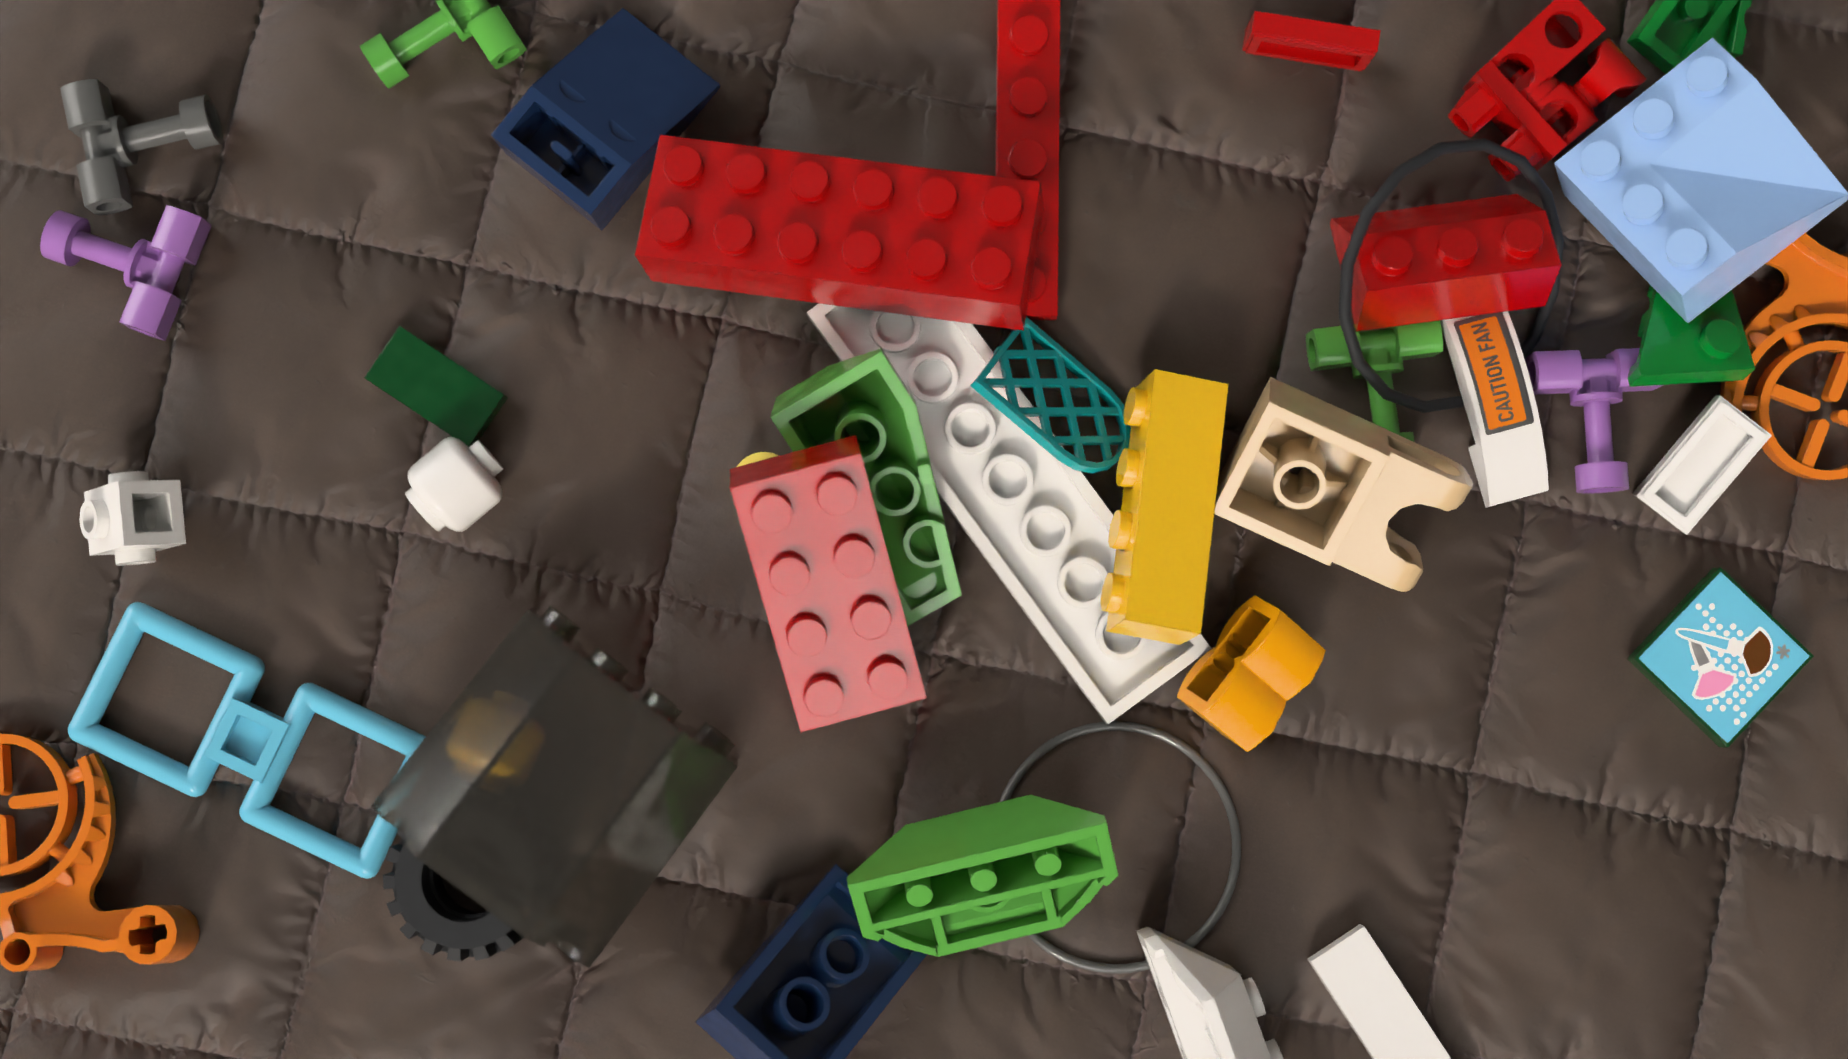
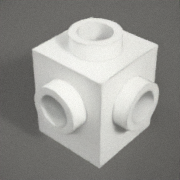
[80,471,186,566]

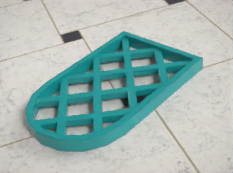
[970,317,1131,473]

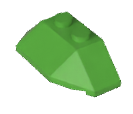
[847,795,1118,957]

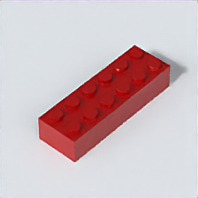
[635,135,1044,331]

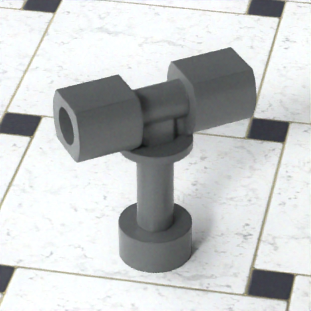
[60,79,223,215]

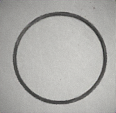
[999,721,1241,974]

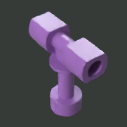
[40,205,212,341]
[1525,348,1663,494]

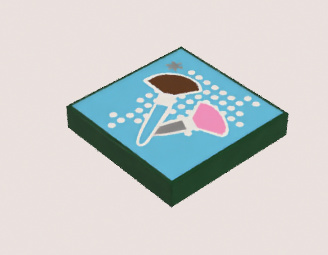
[1627,567,1814,748]

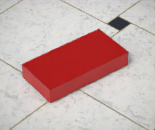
[1242,11,1381,72]

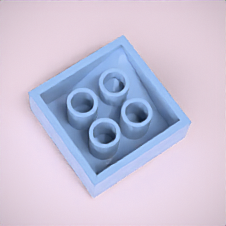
[1554,38,1848,324]

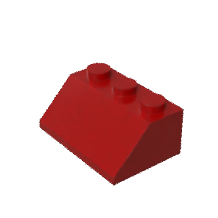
[1330,194,1562,332]

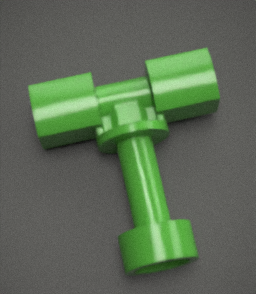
[359,0,527,89]
[1306,320,1443,442]

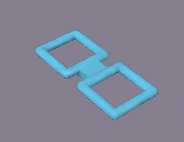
[68,602,436,879]

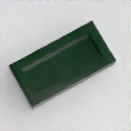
[364,326,508,447]

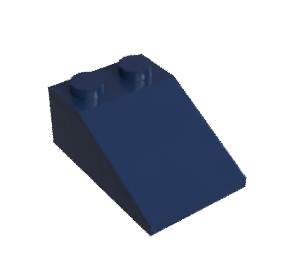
[695,864,927,1059]

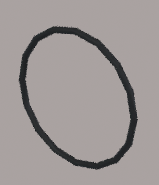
[1338,138,1564,413]

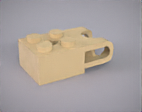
[1214,377,1473,592]

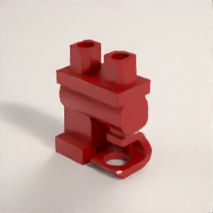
[1448,0,1647,182]

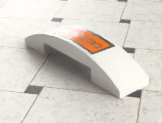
[1440,311,1549,508]

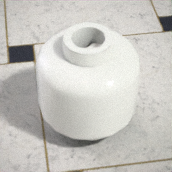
[405,437,503,532]

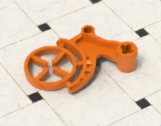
[1720,233,1848,480]
[0,734,200,972]

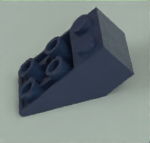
[491,8,720,231]

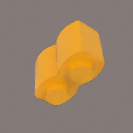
[1177,595,1326,752]

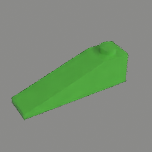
[770,348,962,626]

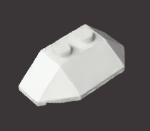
[1136,927,1283,1059]

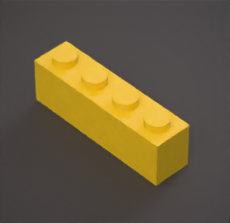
[1101,369,1229,645]

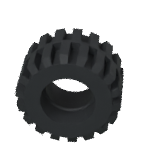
[383,791,561,962]

